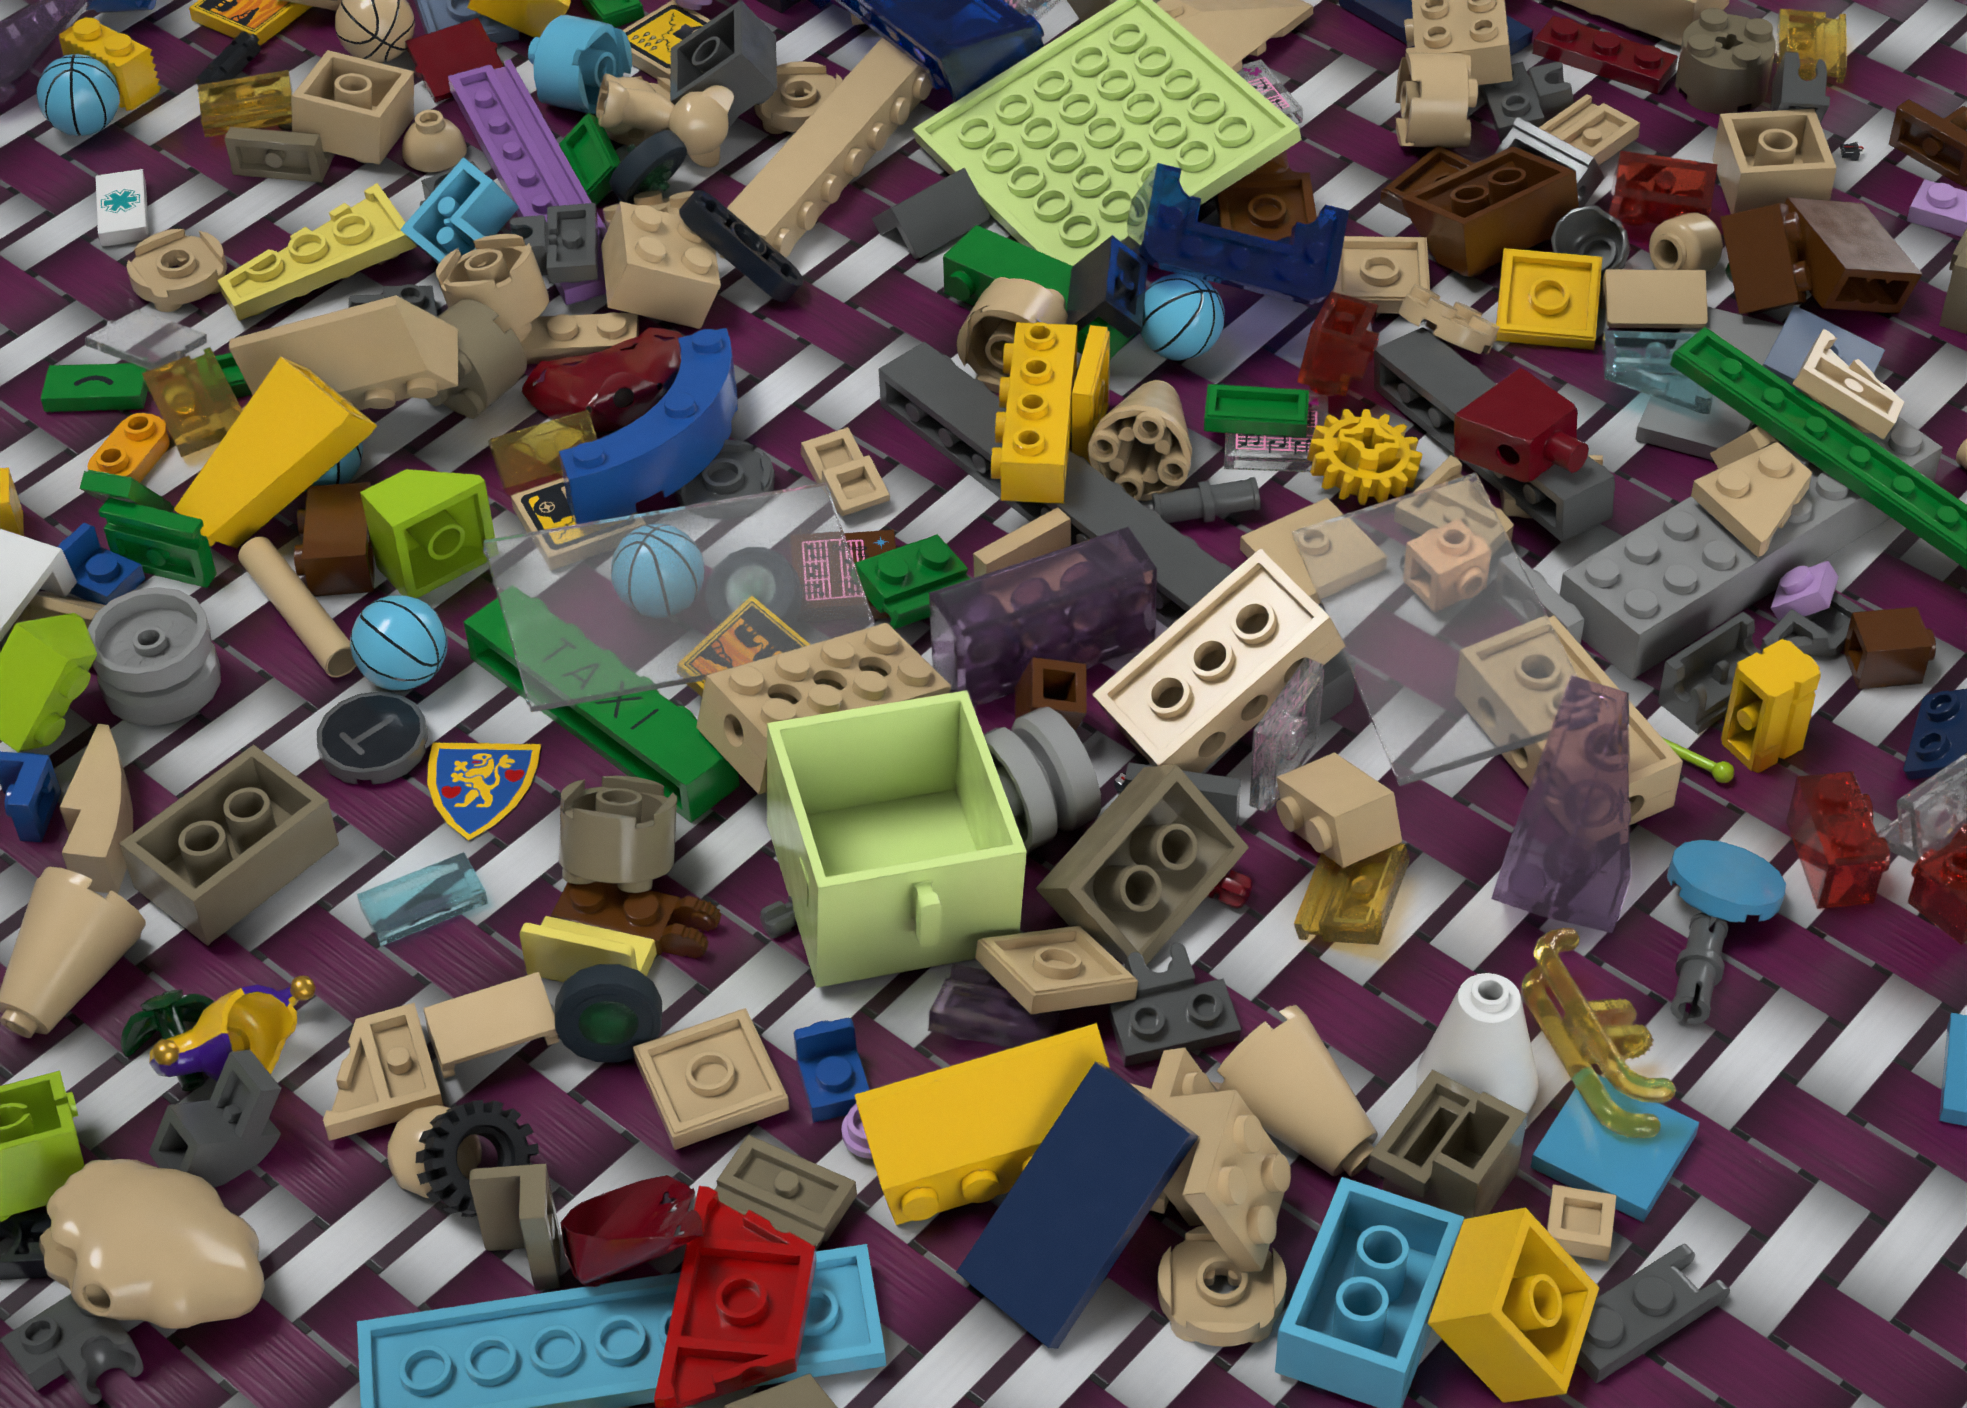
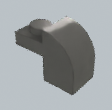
[149,1050,281,1187]

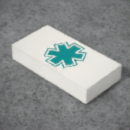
[96,169,149,247]

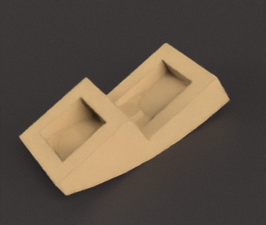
[801,427,890,516]

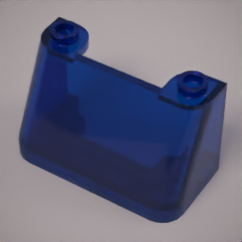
[1127,163,1349,304]

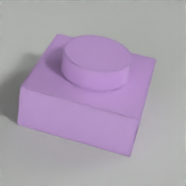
[1771,561,1839,621]

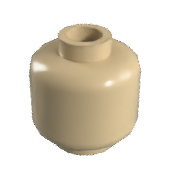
[1649,213,1723,273]

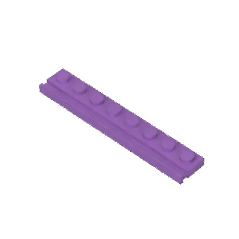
[448,59,607,305]

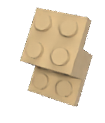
[1149,1048,1291,1272]

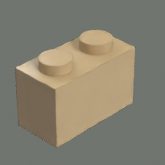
[1276,752,1402,868]

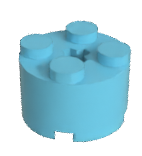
[528,15,632,114]

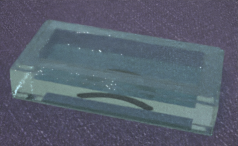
[357,852,488,947]

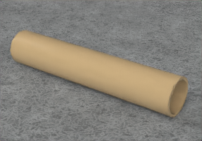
[238,537,357,678]

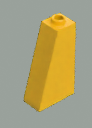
[174,356,377,549]

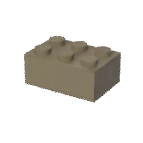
[119,744,339,946]

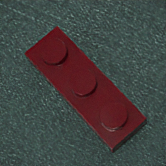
[1532,16,1678,94]

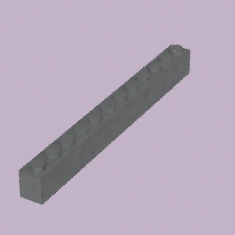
[878,342,1356,735]

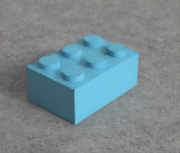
[1275,1177,1464,1408]

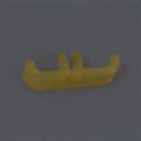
[1521,928,1675,1139]

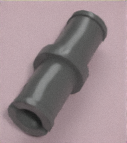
[1152,477,1260,523]
[1671,912,1728,1024]

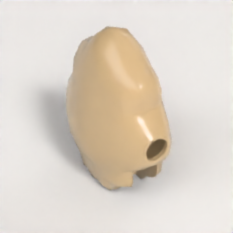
[39,1159,265,1329]

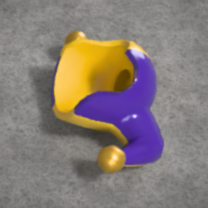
[149,976,316,1082]

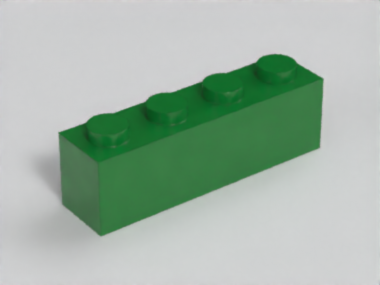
[943,225,1138,360]

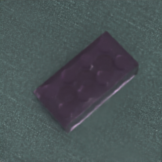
[929,527,1157,707]

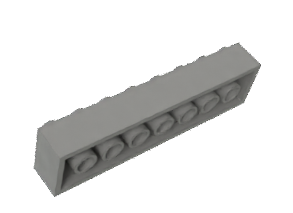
[1560,410,1943,680]

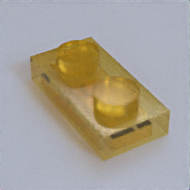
[488,410,597,489]

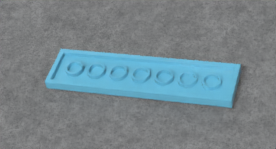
[357,1244,886,1408]

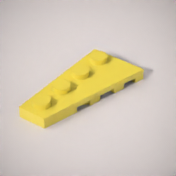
[217,183,417,321]

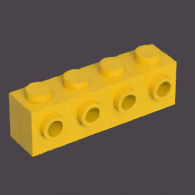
[991,322,1077,504]

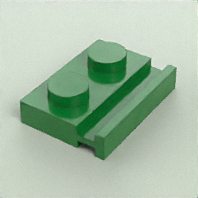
[98,497,217,588]
[850,534,983,629]

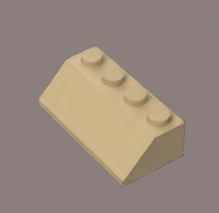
[229,295,458,410]

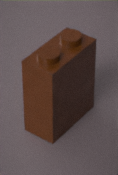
[1784,197,1922,313]

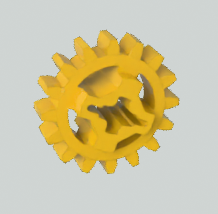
[1307,409,1422,505]

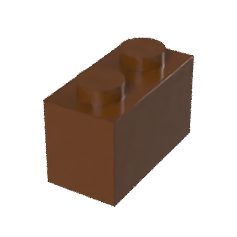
[1720,203,1812,316]
[294,482,376,596]

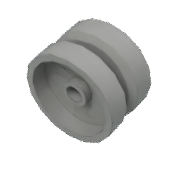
[87,587,221,726]
[983,707,1101,852]

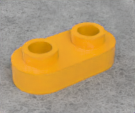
[87,413,170,483]

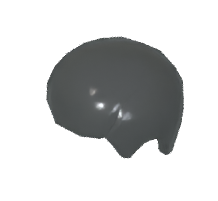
[1551,205,1631,284]

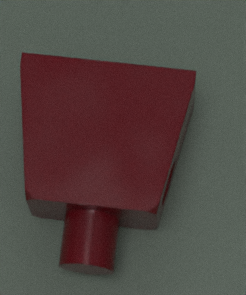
[1454,368,1589,482]

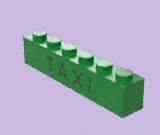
[463,587,740,823]

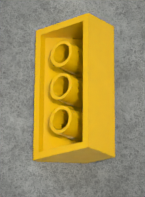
[855,1023,1110,1225]

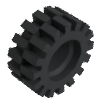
[415,1100,539,1217]

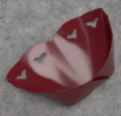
[521,327,683,433]
[560,1175,703,1287]

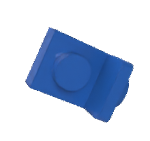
[58,523,145,605]
[0,752,62,842]
[793,1017,869,1123]

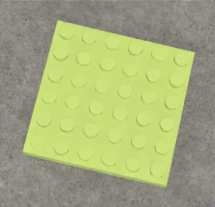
[912,0,1302,266]

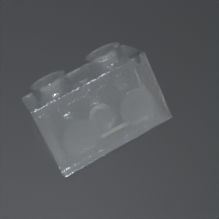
[1876,753,1967,865]

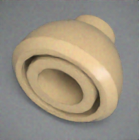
[402,110,467,172]

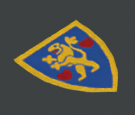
[427,743,541,841]

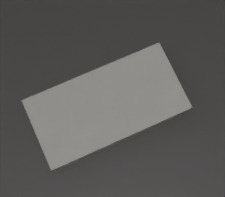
[1635,306,1783,461]

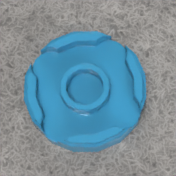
[1667,840,1786,922]

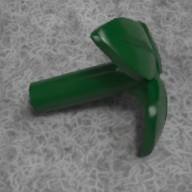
[121,989,214,1091]

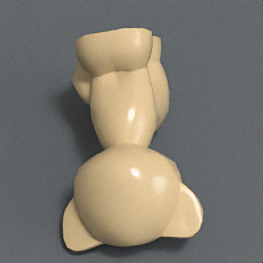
[596,73,734,168]

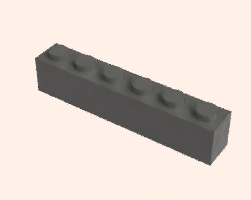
[1374,327,1615,542]

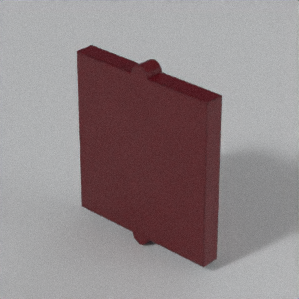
[405,18,504,103]

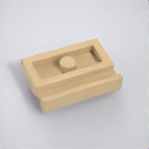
[1539,94,1640,166]

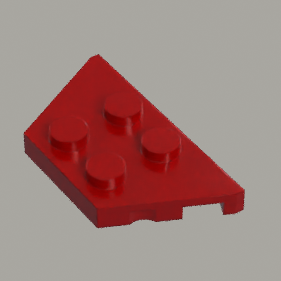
[654,1186,817,1408]

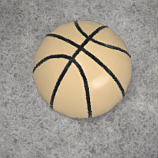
[335,0,415,63]

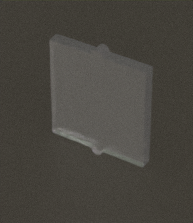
[85,309,207,372]

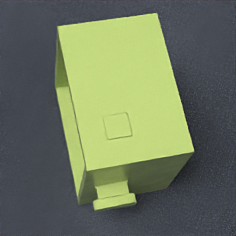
[767,690,1027,988]

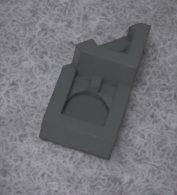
[1762,591,1866,656]

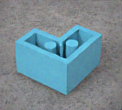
[400,157,519,264]

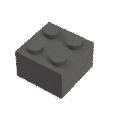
[670,0,777,127]

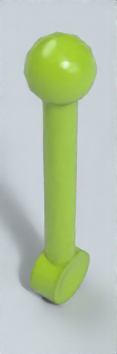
[1662,737,1735,783]

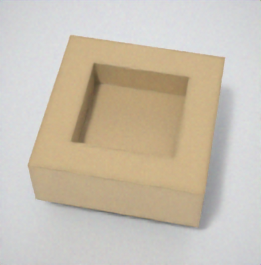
[1547,1185,1616,1261]

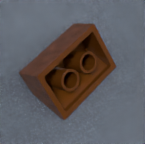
[1401,146,1579,277]

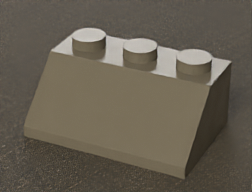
[1035,764,1249,966]

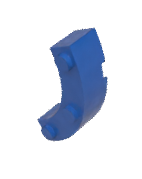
[559,328,738,531]

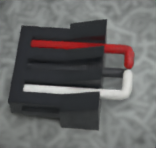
[1840,142,1864,161]

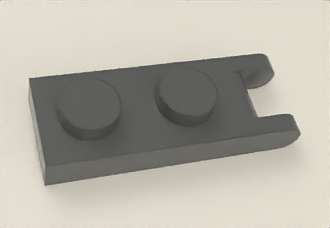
[1576,1244,1730,1384]

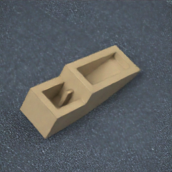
[60,724,133,894]

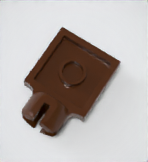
[1215,150,1320,257]

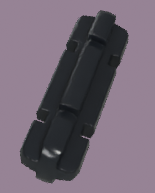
[195,31,261,98]

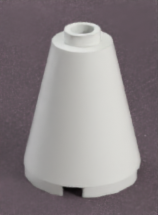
[1416,973,1539,1115]

